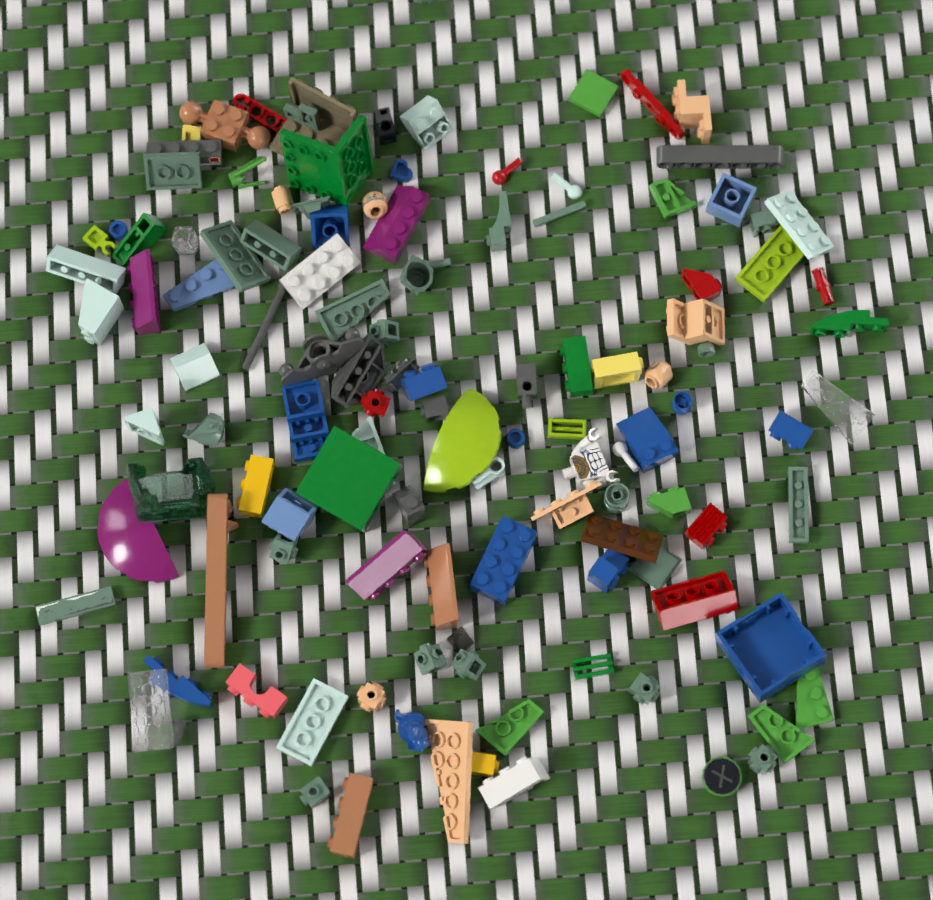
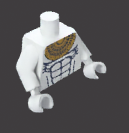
[562,428,620,489]

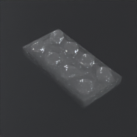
[127,669,174,752]

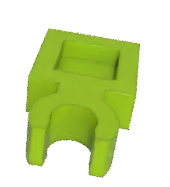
[82,225,116,257]

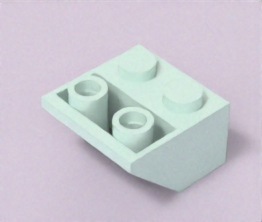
[399,95,454,151]

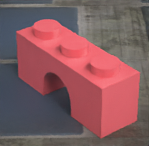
[225,663,289,719]

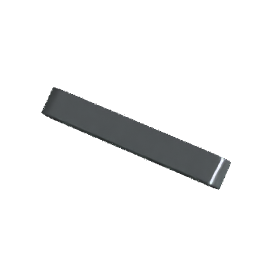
[656,145,784,169]

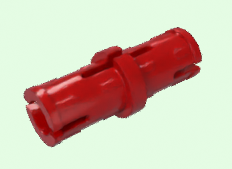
[812,267,835,306]

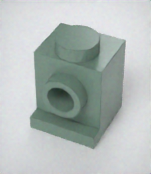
[748,209,779,238]

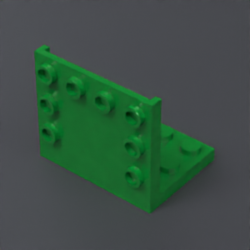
[279,115,374,206]

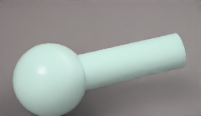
[551,173,582,200]

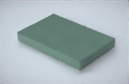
[143,151,203,190]

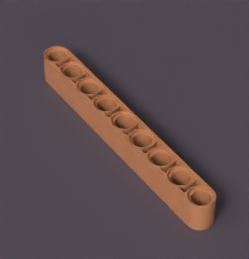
[204,494,228,668]

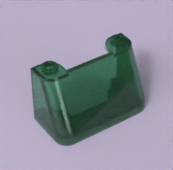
[127,457,216,523]

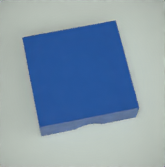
[715,592,827,703]

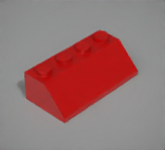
[650,571,738,631]

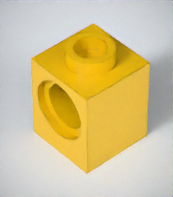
[471,752,499,777]

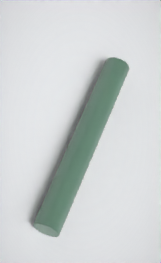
[532,200,587,227]

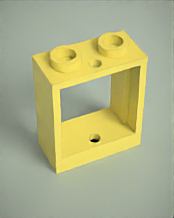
[591,352,644,389]

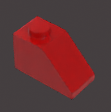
[681,268,722,302]

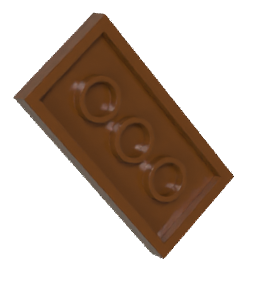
[581,514,664,563]

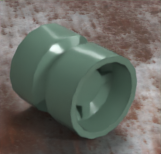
[603,483,630,514]

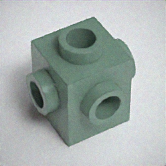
[369,319,400,348]
[269,533,299,564]
[413,643,448,675]
[451,649,487,681]
[628,672,660,705]
[747,744,778,775]

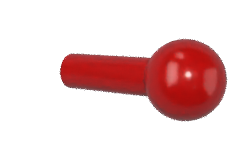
[492,157,523,185]

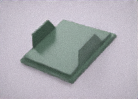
[293,196,330,219]
[628,547,682,589]

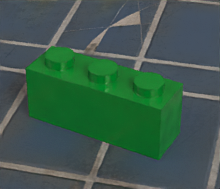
[559,336,593,398]

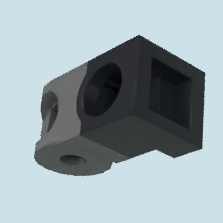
[374,107,397,145]

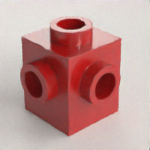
[360,389,391,418]

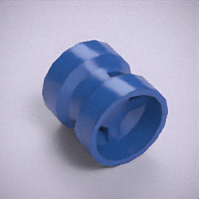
[672,391,692,415]

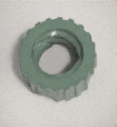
[697,342,715,358]

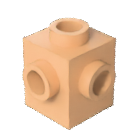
[357,682,387,712]

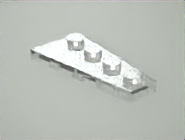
[801,370,875,446]

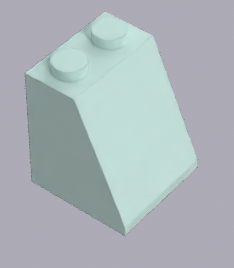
[78,278,124,345]

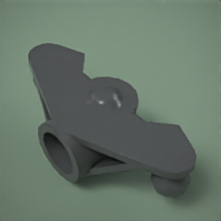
[279,328,364,386]

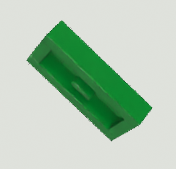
[572,653,614,680]

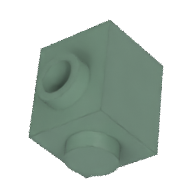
[299,776,331,808]

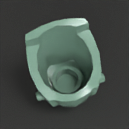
[400,255,433,295]
[182,412,225,445]

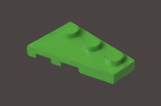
[475,699,544,757]

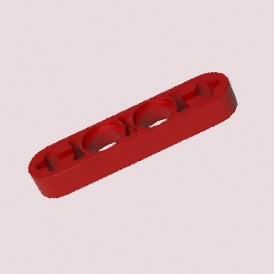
[233,94,287,135]

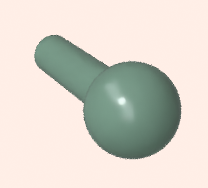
[419,258,452,273]

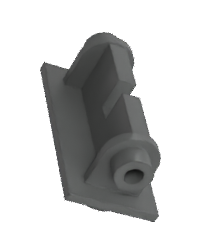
[381,358,420,393]

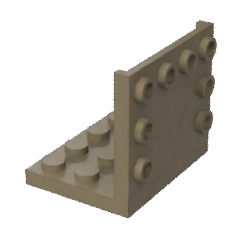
[269,77,357,157]

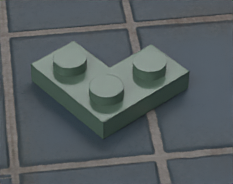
[283,103,321,131]

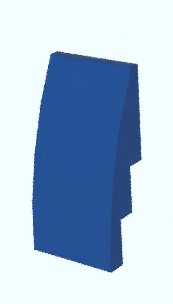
[281,379,329,463]

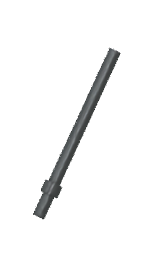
[242,268,292,371]

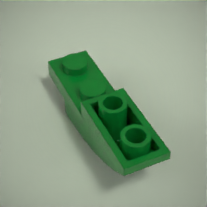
[810,310,889,338]

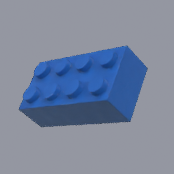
[470,516,538,605]

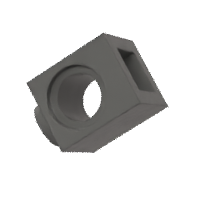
[420,396,449,423]

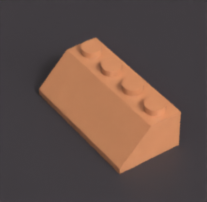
[424,543,459,630]

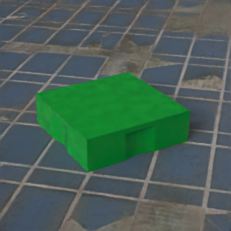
[295,426,403,533]

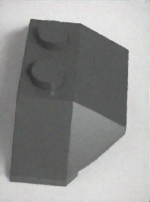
[331,334,386,408]

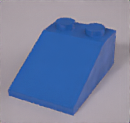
[616,407,679,473]

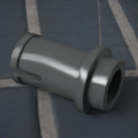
[168,719,188,746]

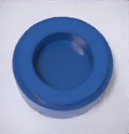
[109,221,128,240]
[506,429,525,449]

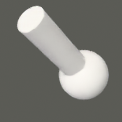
[613,441,640,472]

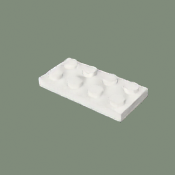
[279,233,361,309]

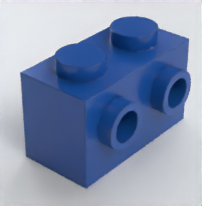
[768,410,814,451]

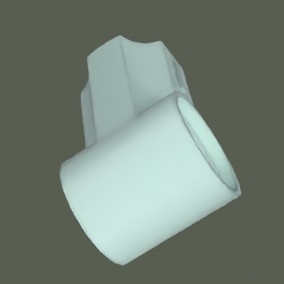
[472,457,505,491]

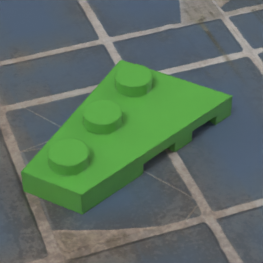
[795,667,834,730]
[748,704,816,764]

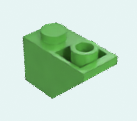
[646,486,692,518]

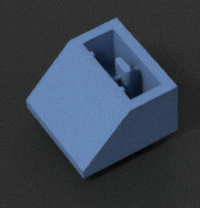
[262,488,318,542]

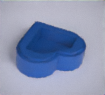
[390,159,413,183]

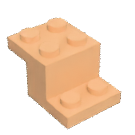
[672,80,712,145]
[666,298,725,346]

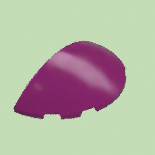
[97,476,180,583]

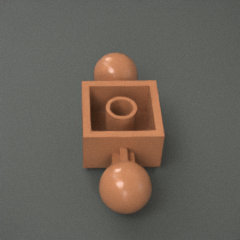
[179,100,271,152]

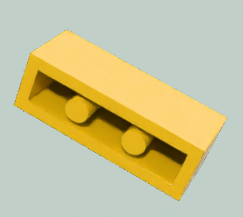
[236,455,275,518]

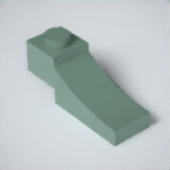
[486,191,511,252]

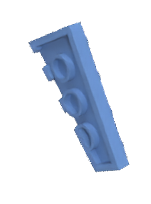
[163,259,236,312]

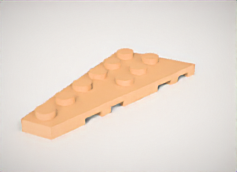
[424,719,473,844]

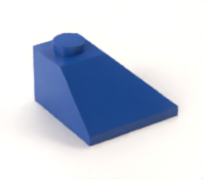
[310,204,350,249]

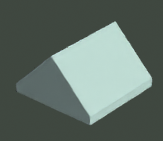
[170,343,220,392]
[124,407,165,446]

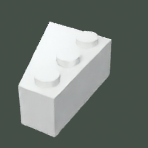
[478,756,550,809]

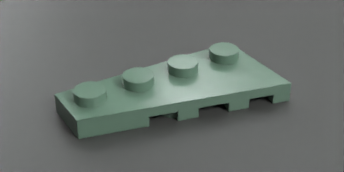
[315,279,391,342]

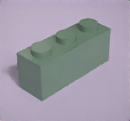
[240,219,302,271]

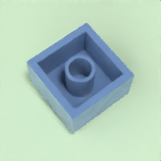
[706,173,757,227]

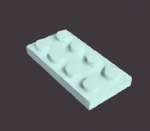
[764,190,835,260]
[276,678,349,767]

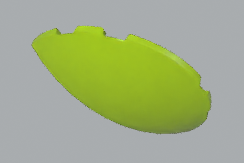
[423,389,501,493]

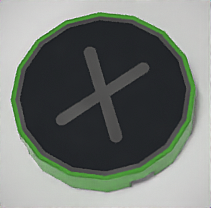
[702,756,742,797]

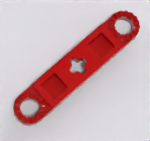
[620,68,685,140]

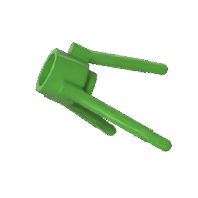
[228,156,267,189]

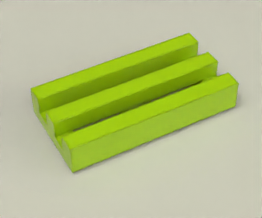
[547,418,587,440]

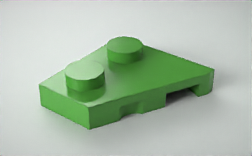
[649,178,698,219]

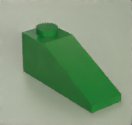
[111,212,167,267]

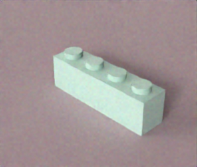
[46,245,126,294]

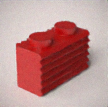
[684,503,728,549]

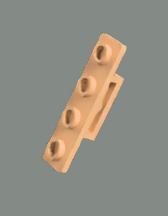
[531,480,602,529]

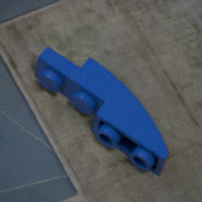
[144,655,213,708]

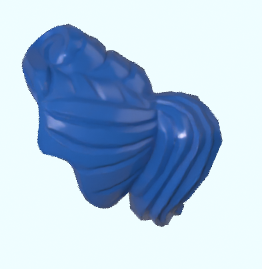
[394,709,430,753]

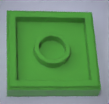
[568,69,618,117]

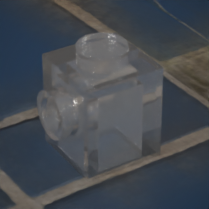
[171,226,200,255]

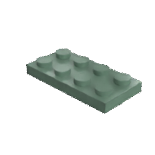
[200,220,271,292]

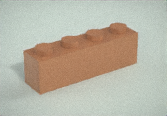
[327,773,374,859]

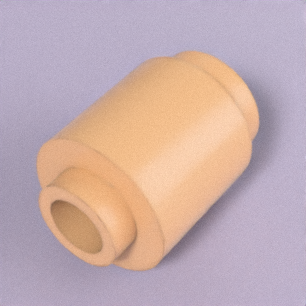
[271,185,294,214]

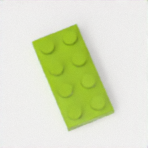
[735,225,805,303]

